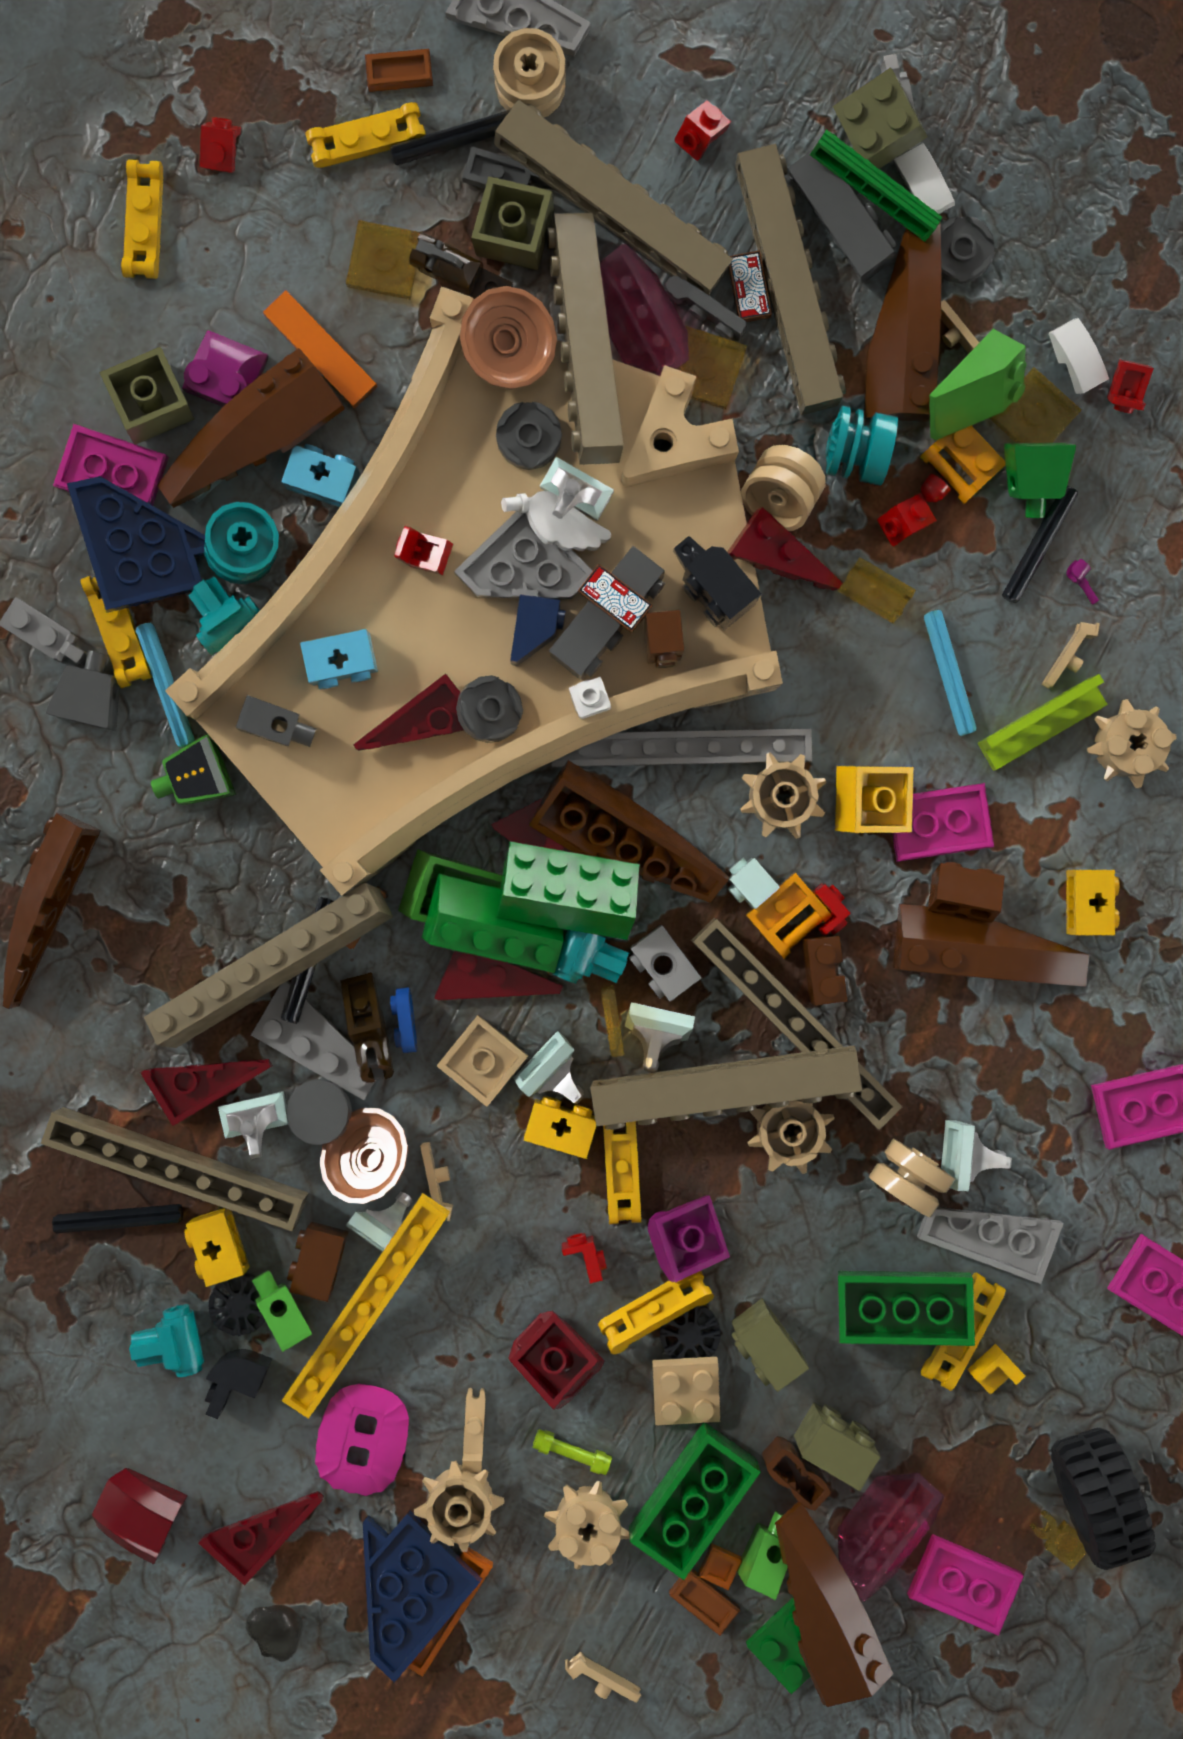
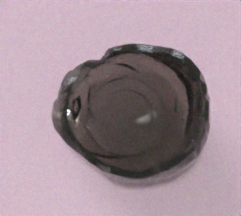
[246,1605,303,1662]

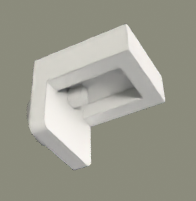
[569,677,611,719]

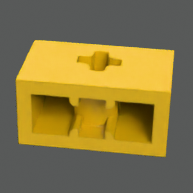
[1066,870,1120,935]
[523,1096,596,1159]
[184,1208,250,1287]

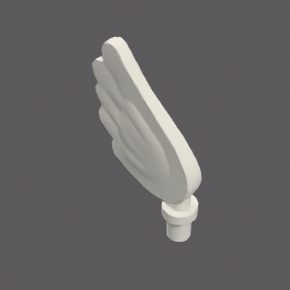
[501,491,611,551]

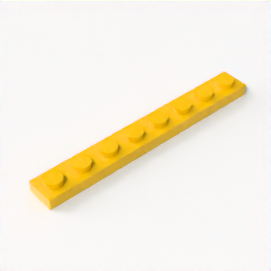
[282,1193,450,1419]

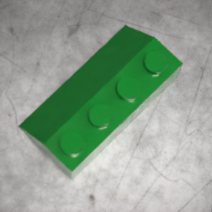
[422,874,563,973]

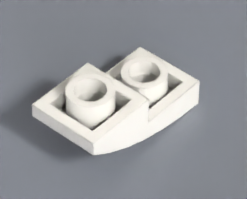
[894,143,955,214]
[1049,318,1109,394]

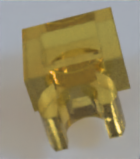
[1030,1510,1086,1570]

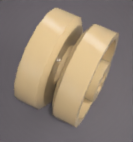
[493,28,566,118]
[741,445,826,531]
[869,1138,955,1218]

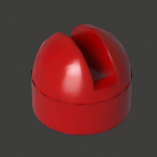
[921,474,950,502]

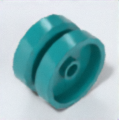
[204,502,279,585]

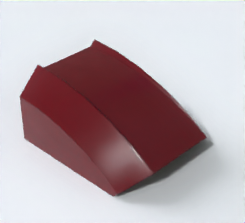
[508,1310,605,1410]
[92,1468,188,1564]

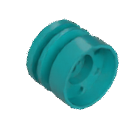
[825,405,898,486]

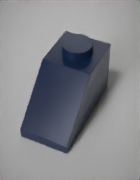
[510,594,566,666]

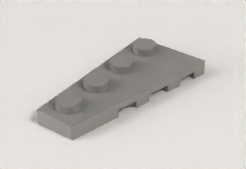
[445,0,591,57]
[251,981,376,1100]
[917,1207,1064,1284]

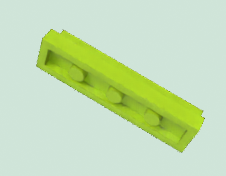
[977,674,1108,771]

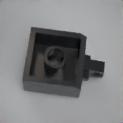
[673,536,762,631]

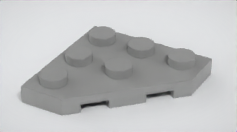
[454,511,593,599]

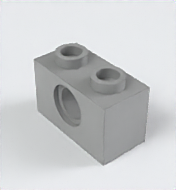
[629,925,701,1001]

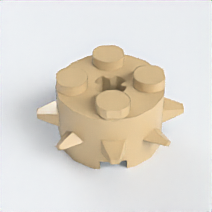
[1087,699,1177,788]
[740,752,826,839]
[748,1099,834,1174]
[414,1461,504,1552]
[544,1481,630,1569]

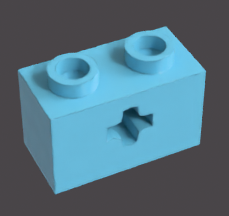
[281,444,360,507]
[300,629,378,689]

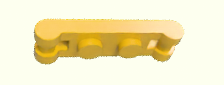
[305,102,426,168]
[121,159,163,279]
[80,576,153,689]
[603,1121,641,1225]
[598,1271,714,1354]
[921,1272,1006,1391]

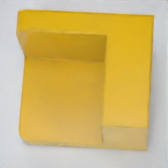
[967,1343,1026,1394]

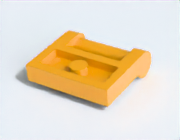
[920,425,1006,504]
[745,873,833,959]

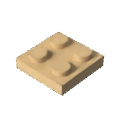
[437,1014,528,1107]
[652,1357,720,1425]

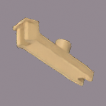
[941,300,979,354]
[1041,622,1100,689]
[420,1142,453,1221]
[462,1388,486,1472]
[565,1652,641,1703]

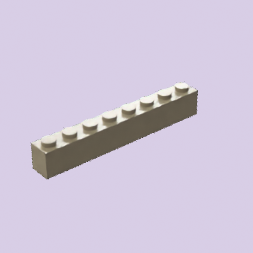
[494,99,733,295]
[735,143,846,415]
[547,213,624,465]
[144,883,394,1048]
[691,918,902,1130]
[590,1045,862,1130]
[41,1107,309,1231]

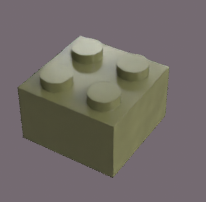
[833,67,928,169]
[471,176,555,270]
[99,346,194,445]
[731,1298,809,1392]
[794,1402,880,1491]

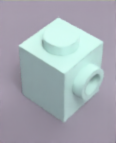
[728,857,780,909]

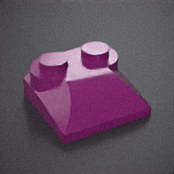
[182,330,269,407]
[648,1195,730,1283]

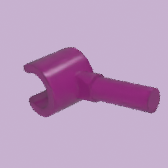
[1066,559,1099,604]

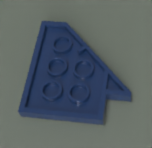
[67,476,205,613]
[363,1510,482,1683]

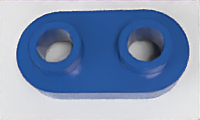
[390,987,417,1053]

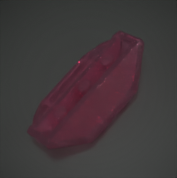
[600,244,689,376]
[838,1473,945,1602]

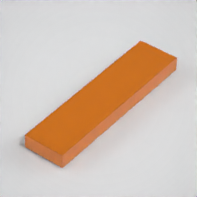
[263,290,378,409]
[408,1547,493,1677]

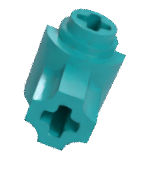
[188,576,260,656]
[553,930,629,984]
[129,1304,205,1377]

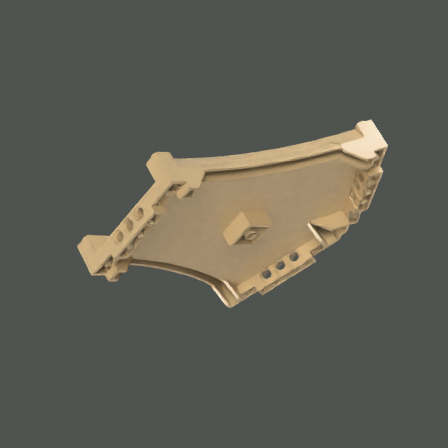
[165,287,783,896]

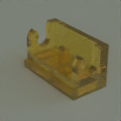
[838,557,916,623]

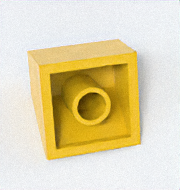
[835,766,914,833]

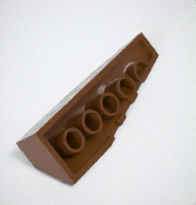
[864,222,941,422]
[157,348,345,508]
[529,760,729,903]
[3,813,101,1009]
[893,904,1089,987]
[775,1502,893,1707]

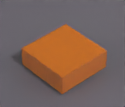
[698,1543,742,1590]

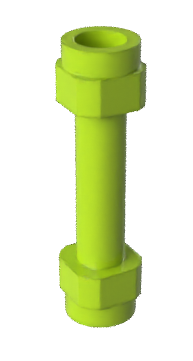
[532,1429,612,1476]

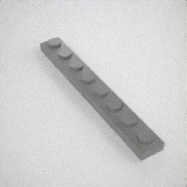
[552,729,812,767]

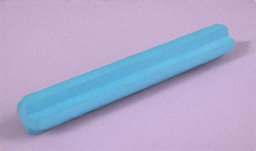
[924,610,977,736]
[136,623,195,747]

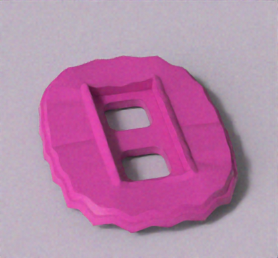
[315,1384,409,1496]

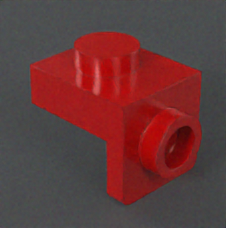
[675,100,731,161]
[199,117,241,173]
[1107,359,1154,414]
[877,493,937,546]
[394,526,453,575]
[812,884,851,935]
[562,1233,607,1284]

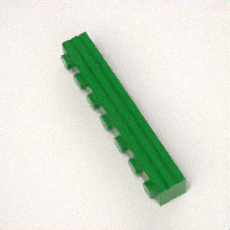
[810,129,942,242]

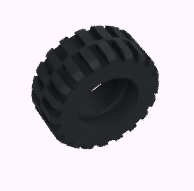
[1051,1428,1156,1570]

